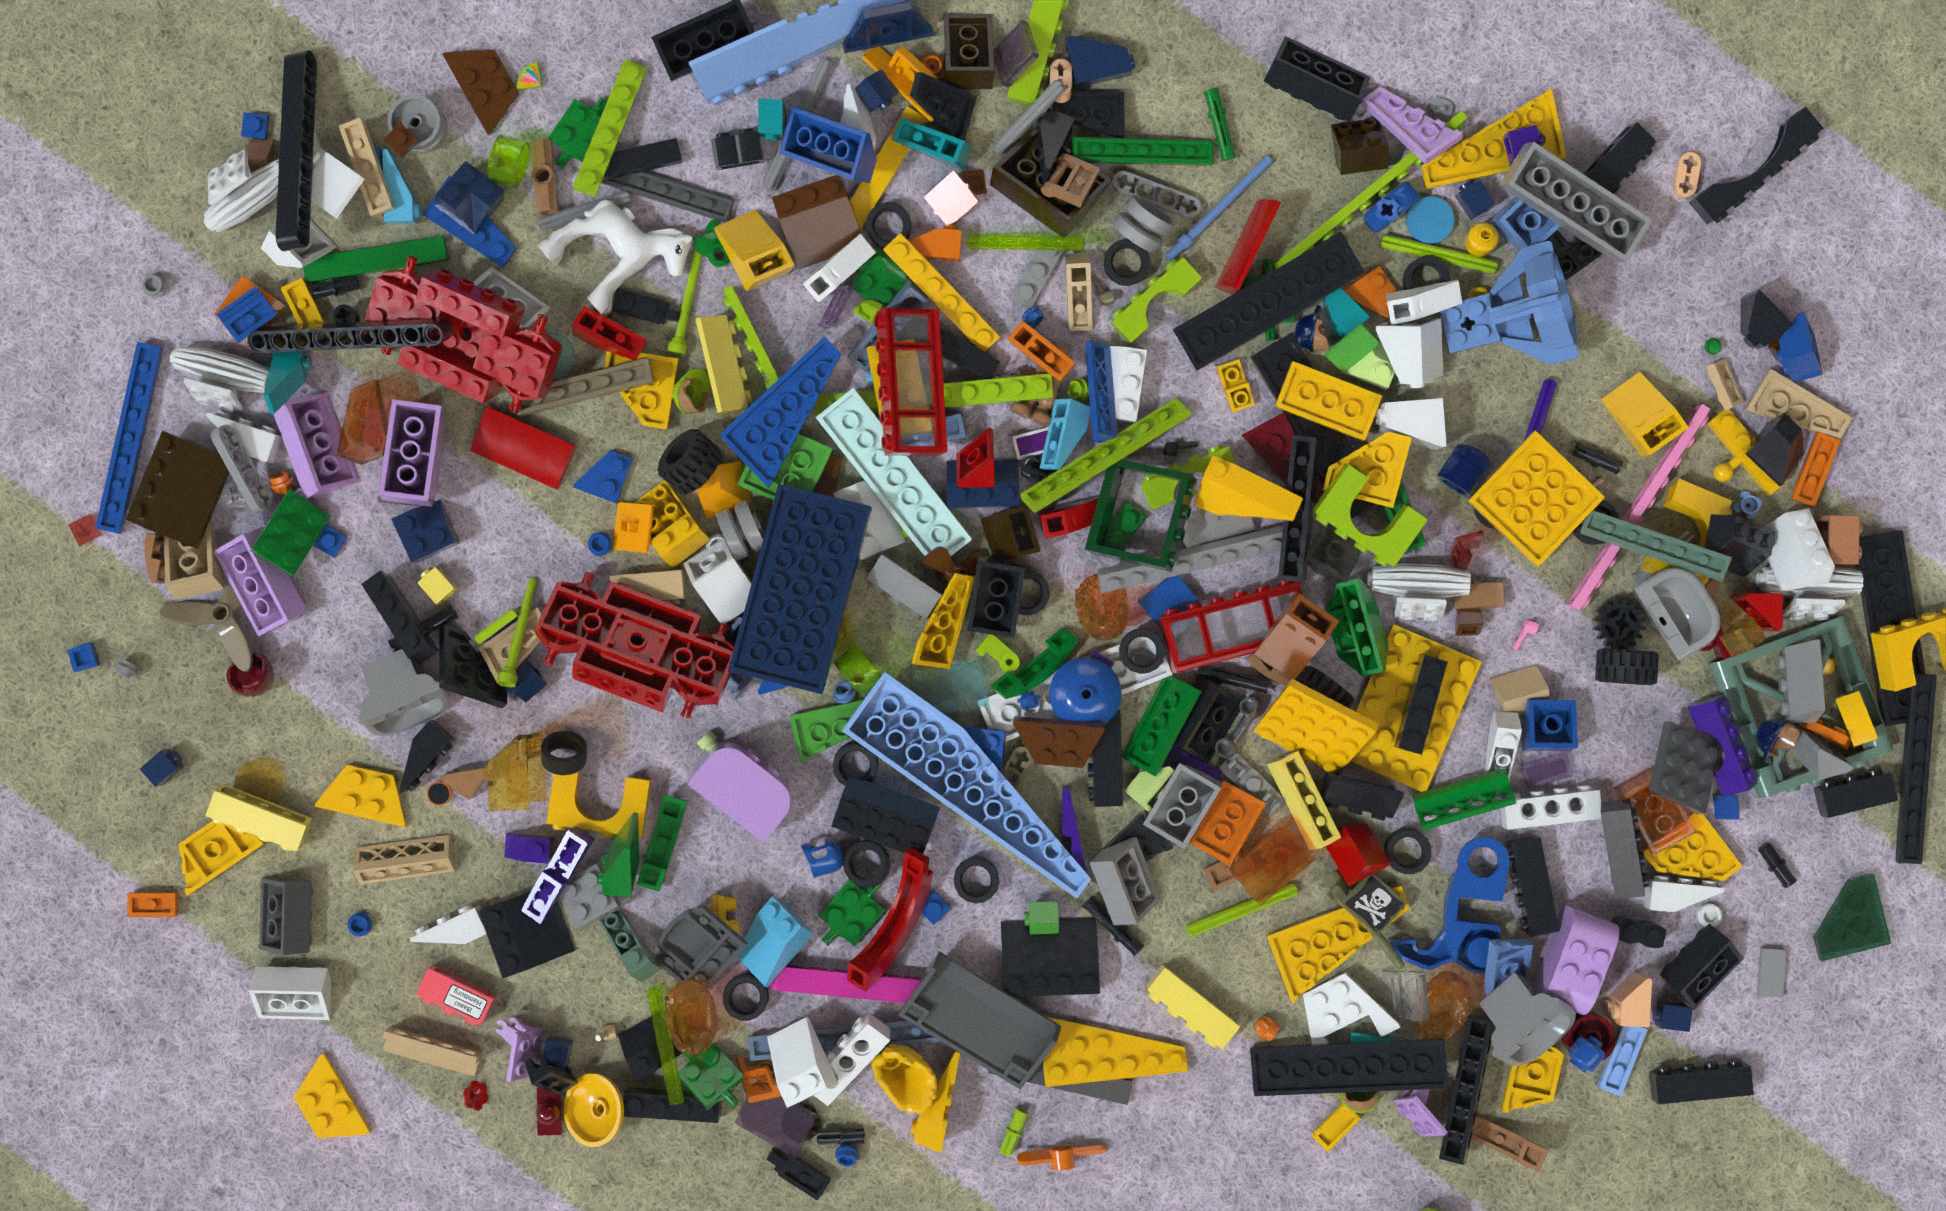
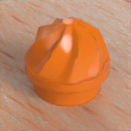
[269,471,293,495]
[1255,1016,1280,1041]

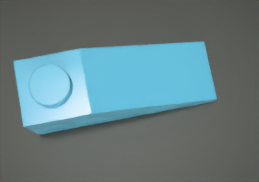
[382,149,422,225]
[1040,399,1091,470]

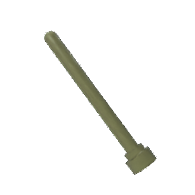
[1323,869,1405,969]

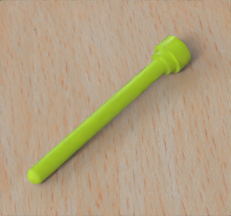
[667,247,702,356]
[497,577,538,688]

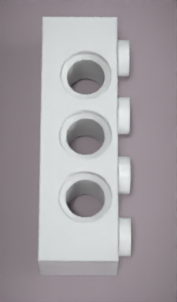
[1499,785,1602,830]
[814,1012,890,1106]

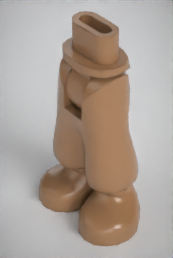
[1009,341,1071,427]

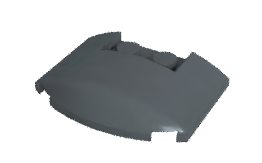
[655,905,748,999]

